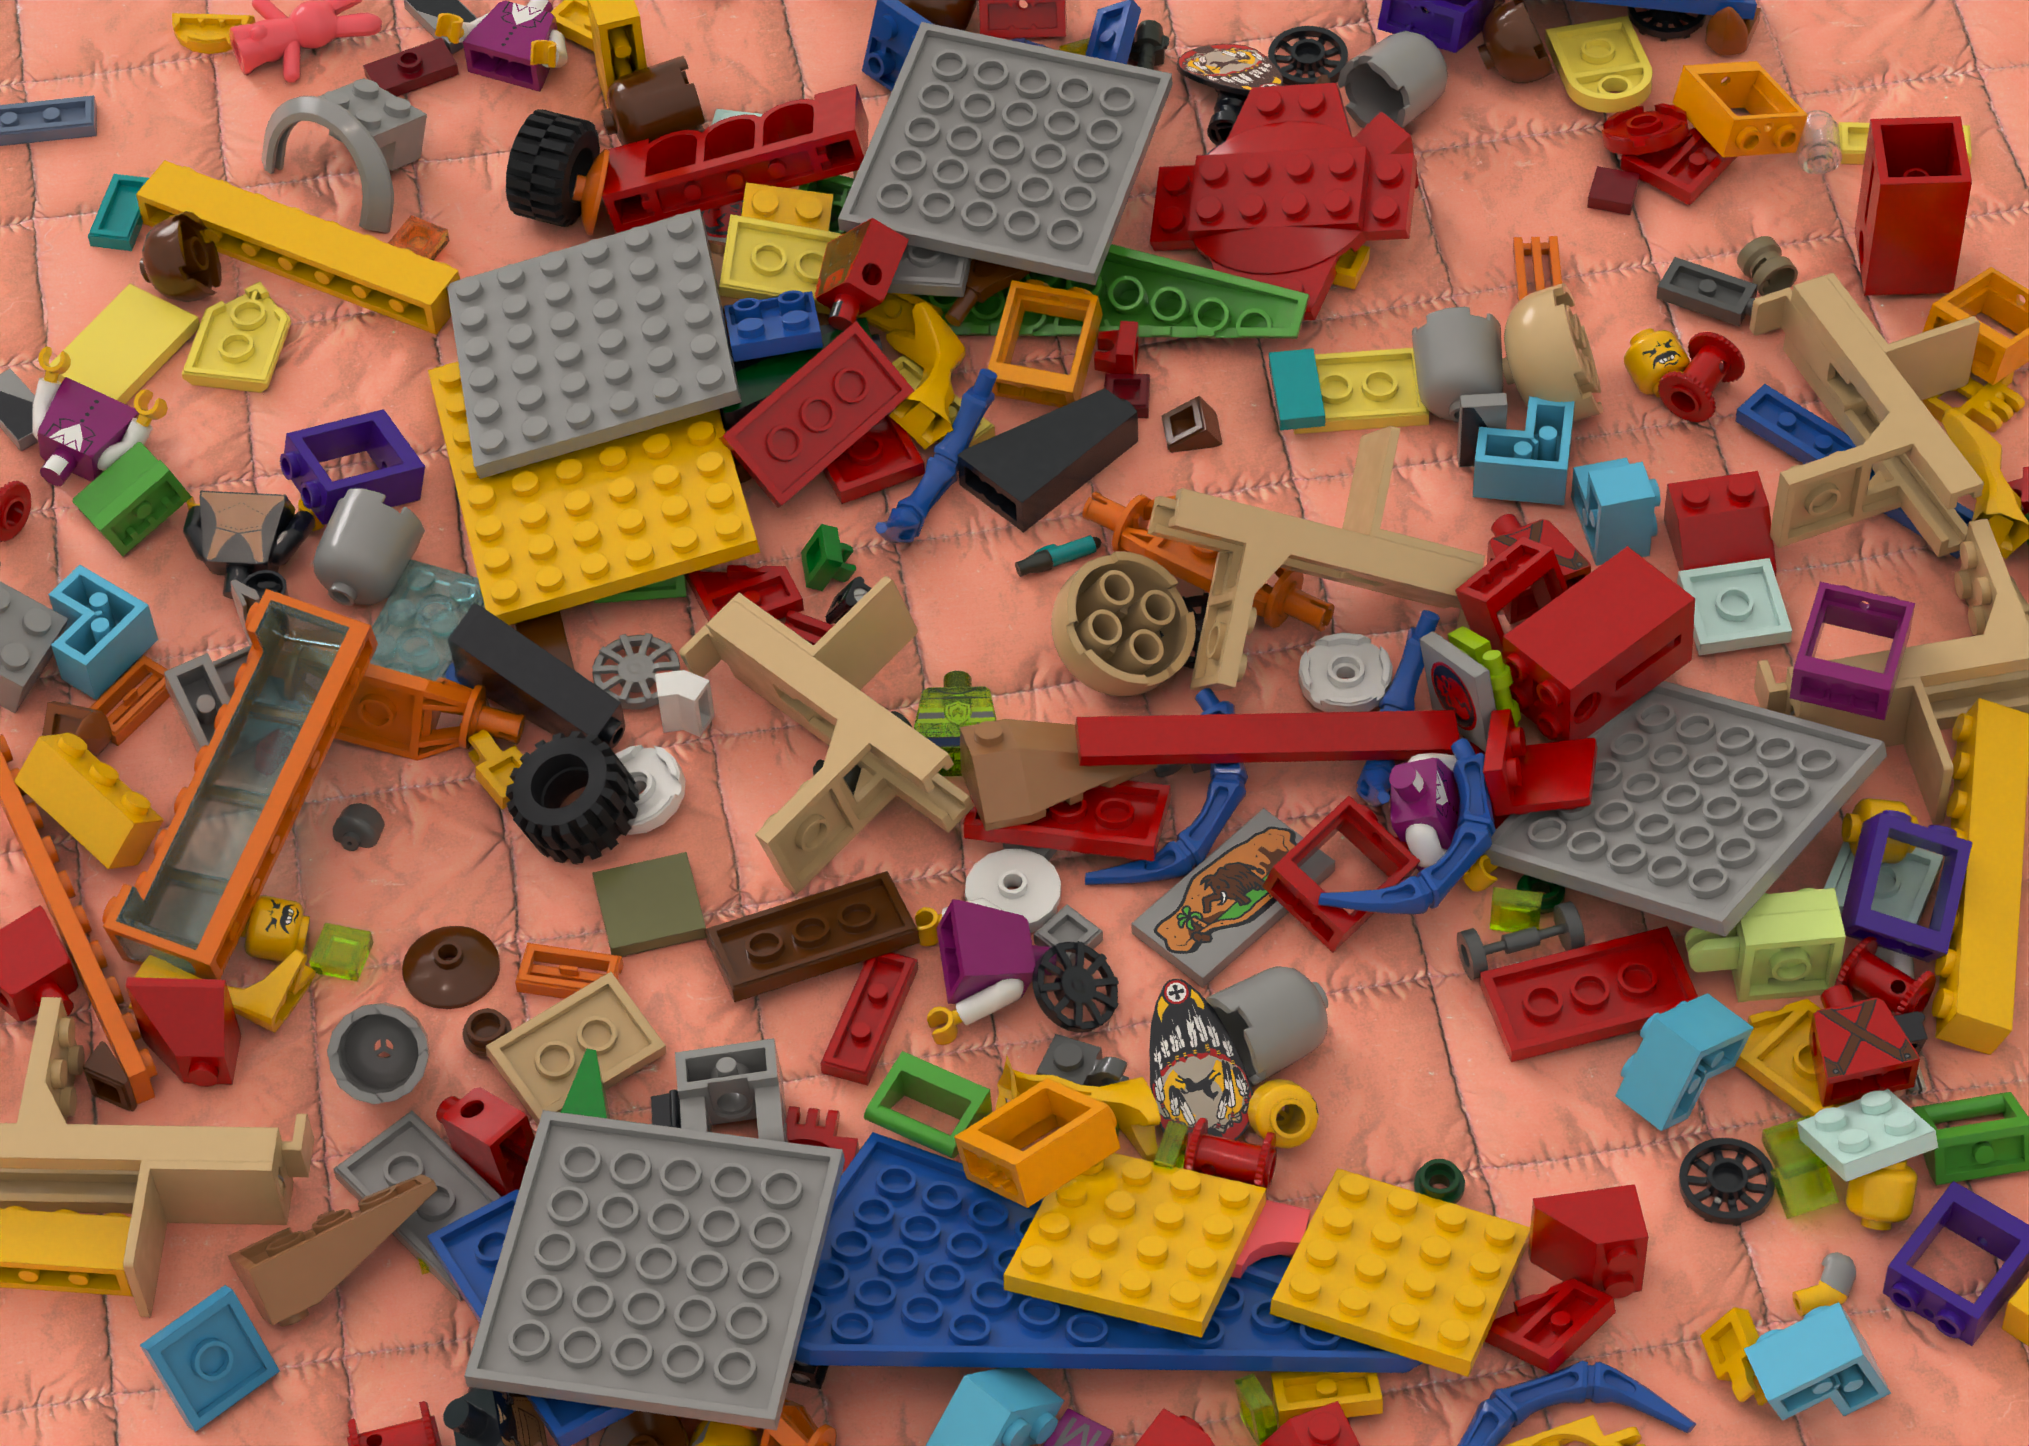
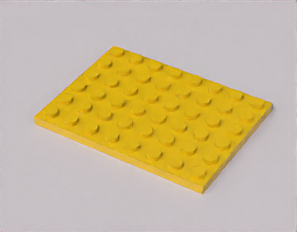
[428,362,760,625]

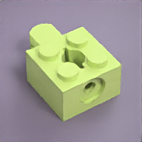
[1684,888,1846,1002]

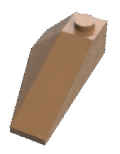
[960,719,1158,831]
[228,1174,438,1327]

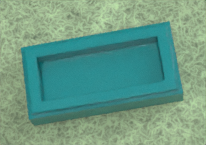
[88,174,149,251]
[1269,348,1325,430]

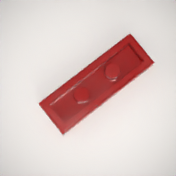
[820,952,918,1086]

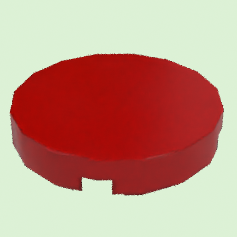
[1602,103,1689,155]

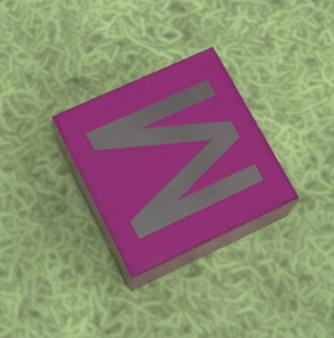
[1043,1408,1114,1446]

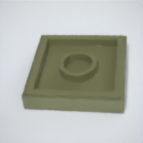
[592,852,706,956]

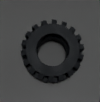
[506,109,600,227]
[506,731,639,864]

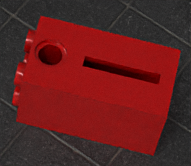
[1854,116,1972,296]
[1503,546,1695,742]

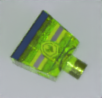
[914,671,997,776]

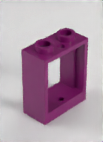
[1789,581,1915,721]

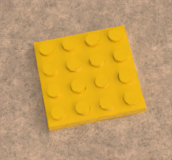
[1003,1153,1266,1338]
[1270,1168,1530,1377]

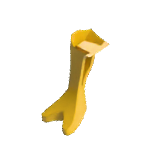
[886,301,966,450]
[1942,408,2029,559]
[128,949,316,1033]
[995,1055,1161,1161]

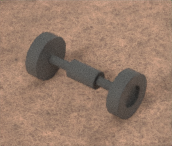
[1457,901,1585,980]

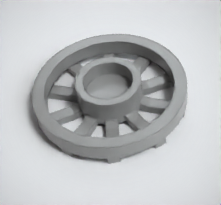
[592,633,681,709]

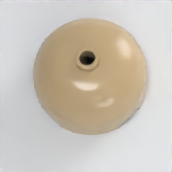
[1502,283,1603,422]
[1051,551,1196,696]

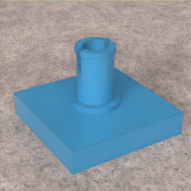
[140,1285,280,1432]

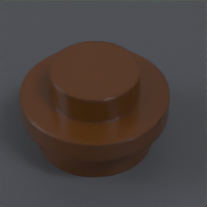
[462,1008,512,1056]

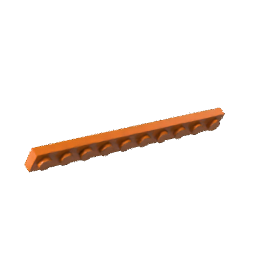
[0,734,158,1105]

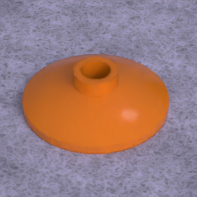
[572,149,610,235]

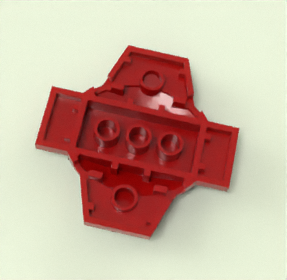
[1150,83,1417,321]

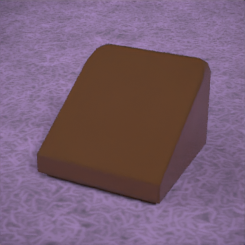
[1161,396,1222,453]
[83,1041,137,1111]

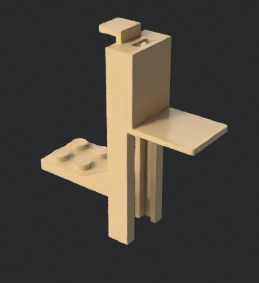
[1749,273,1984,557]
[1147,426,1485,692]
[1754,519,2029,825]
[679,576,975,895]
[0,997,314,1317]

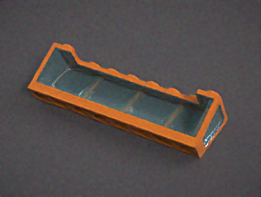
[102,589,378,980]

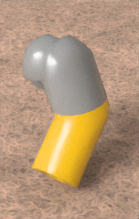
[1792,1252,1856,1317]

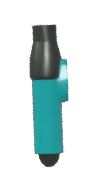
[1015,535,1102,577]

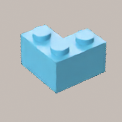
[1473,396,1575,505]
[1571,458,1661,566]
[48,565,158,700]
[1615,993,1754,1131]
[1744,1302,1891,1421]
[926,1368,1065,1446]

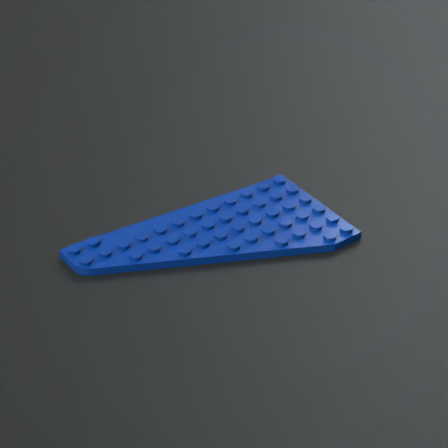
[795,1132,1423,1373]

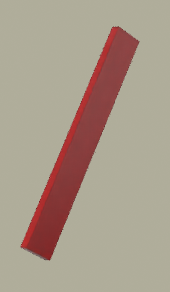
[1075,710,1460,766]

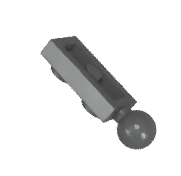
[1657,257,1776,330]

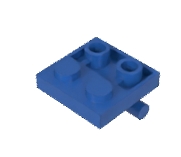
[862,0,933,92]
[724,290,823,362]

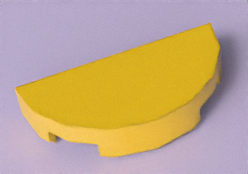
[172,13,256,54]

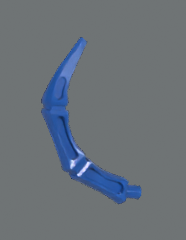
[875,369,997,543]
[1356,610,1440,807]
[1085,688,1248,885]
[1318,738,1496,915]
[1457,1361,1696,1446]

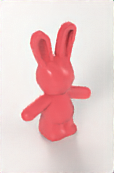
[229,0,382,83]

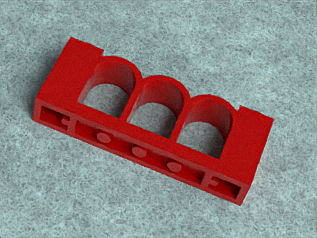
[602,84,869,233]

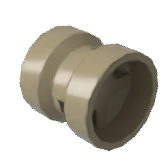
[1737,236,1798,296]

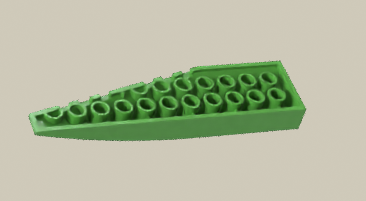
[798,175,1310,339]

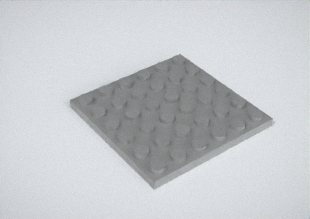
[838,22,1172,285]
[447,209,741,479]
[1483,681,1887,937]
[464,1110,845,1430]

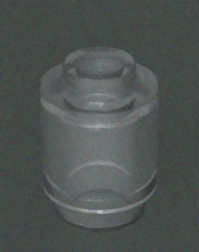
[1797,110,1842,174]

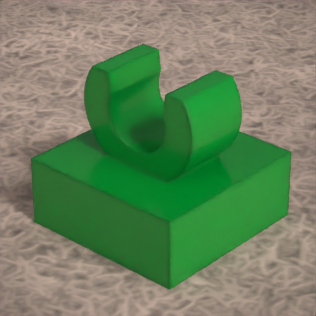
[801,524,856,591]

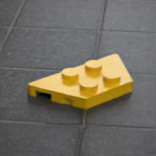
[1735,998,1859,1119]

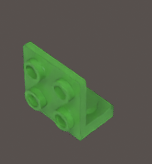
[73,442,192,556]

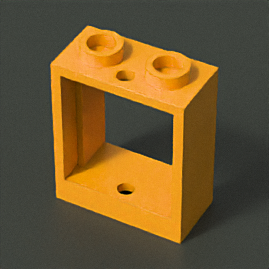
[1672,61,1808,158]
[1922,267,2029,385]
[988,279,1103,408]
[954,1078,1121,1208]

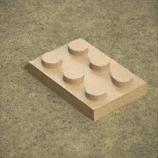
[486,972,666,1125]

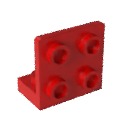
[1483,709,1598,816]

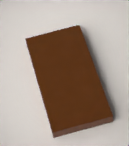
[704,871,920,1002]

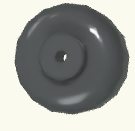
[333,803,385,851]

